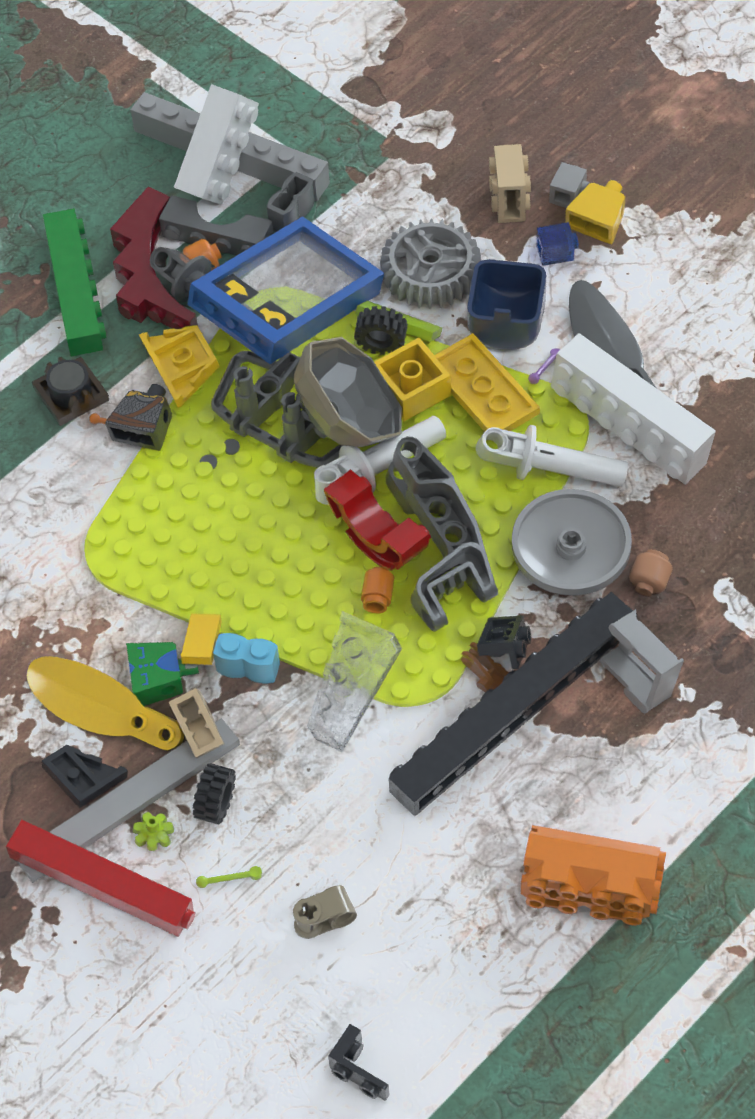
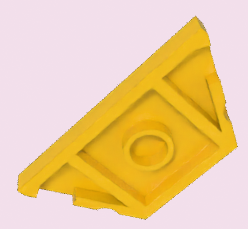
[139,325,220,408]

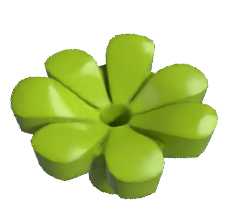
[133,812,174,851]

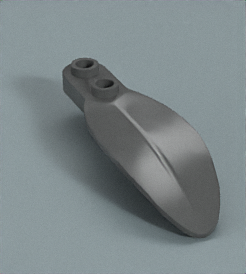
[569,280,656,388]

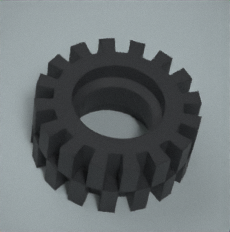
[354,306,408,355]
[193,763,236,825]

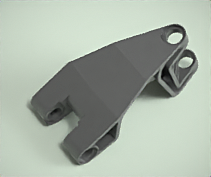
[385,436,498,632]

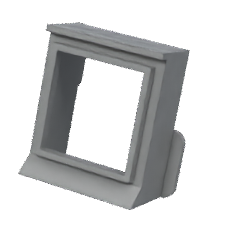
[599,610,684,714]

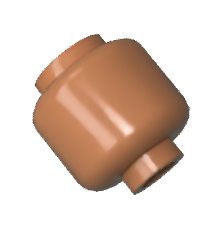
[629,549,673,596]

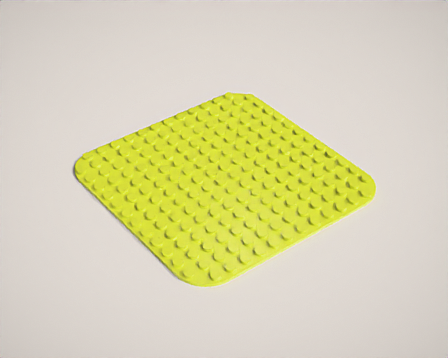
[84,287,589,707]

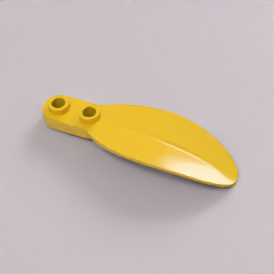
[27,656,184,750]

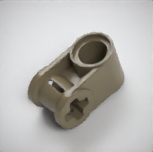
[293,885,357,939]

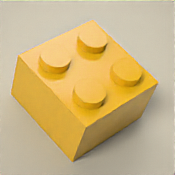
[374,338,451,422]

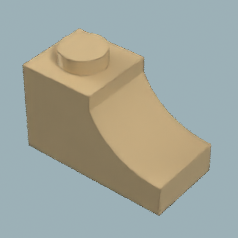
[169,688,225,758]

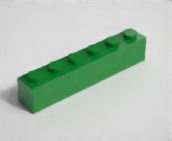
[43,208,107,357]

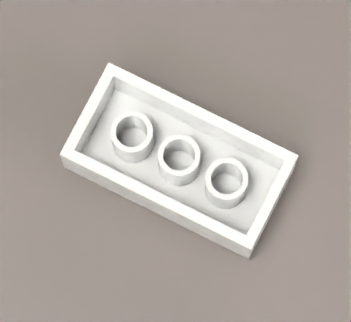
[174,84,259,205]

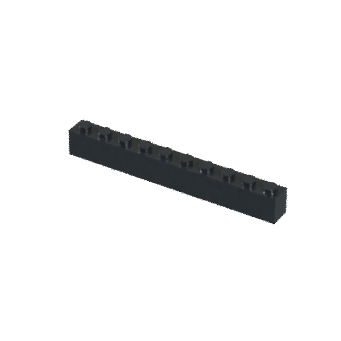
[388,592,637,816]

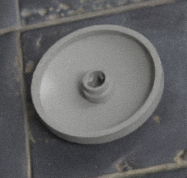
[512,489,632,596]

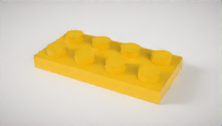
[435,333,540,432]

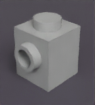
[549,162,590,208]

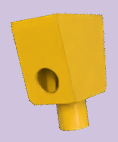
[565,180,625,245]

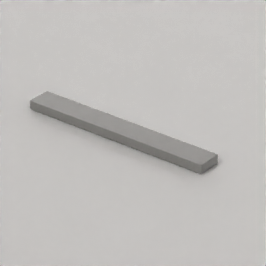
[16,718,240,883]

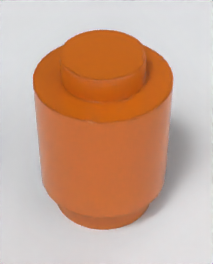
[361,567,394,613]

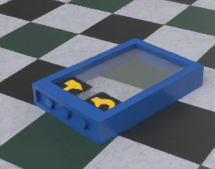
[187,216,384,364]

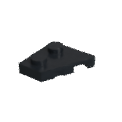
[42,745,128,808]

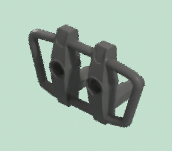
[211,351,343,468]

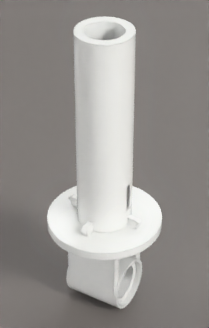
[314,416,446,505]
[476,425,628,487]

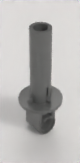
[150,247,252,311]

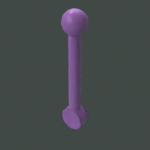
[528,348,560,384]

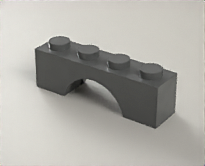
[159,195,274,256]

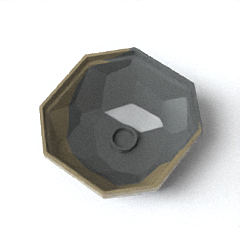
[294,337,402,447]

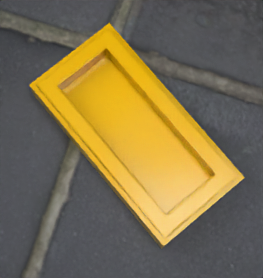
[181,614,222,665]

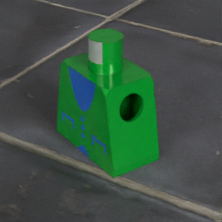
[126,642,199,706]

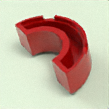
[324,469,431,571]

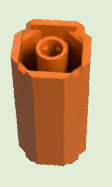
[521,825,666,926]

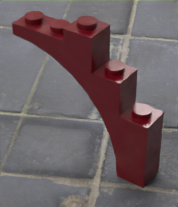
[110,186,198,329]

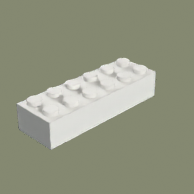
[551,333,716,485]

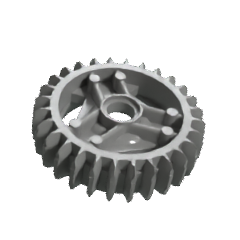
[380,218,481,309]

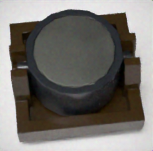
[32,356,109,426]

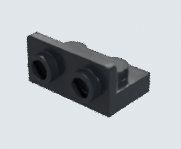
[477,615,532,669]

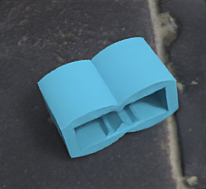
[213,633,280,684]

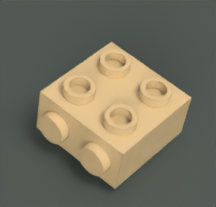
[489,144,531,223]

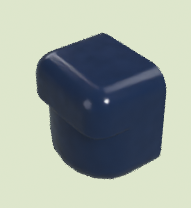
[467,259,547,350]

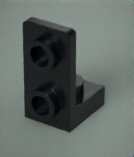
[328,1024,390,1101]

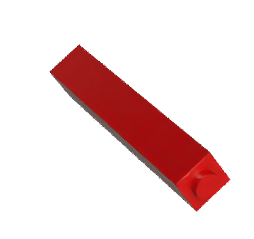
[6,820,196,937]

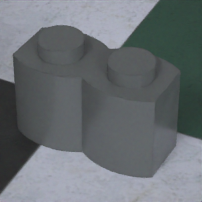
[267,172,315,232]

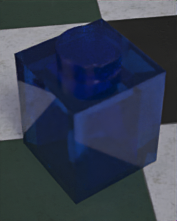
[536,222,579,266]

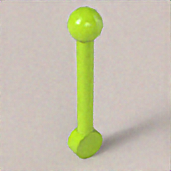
[196,866,262,888]

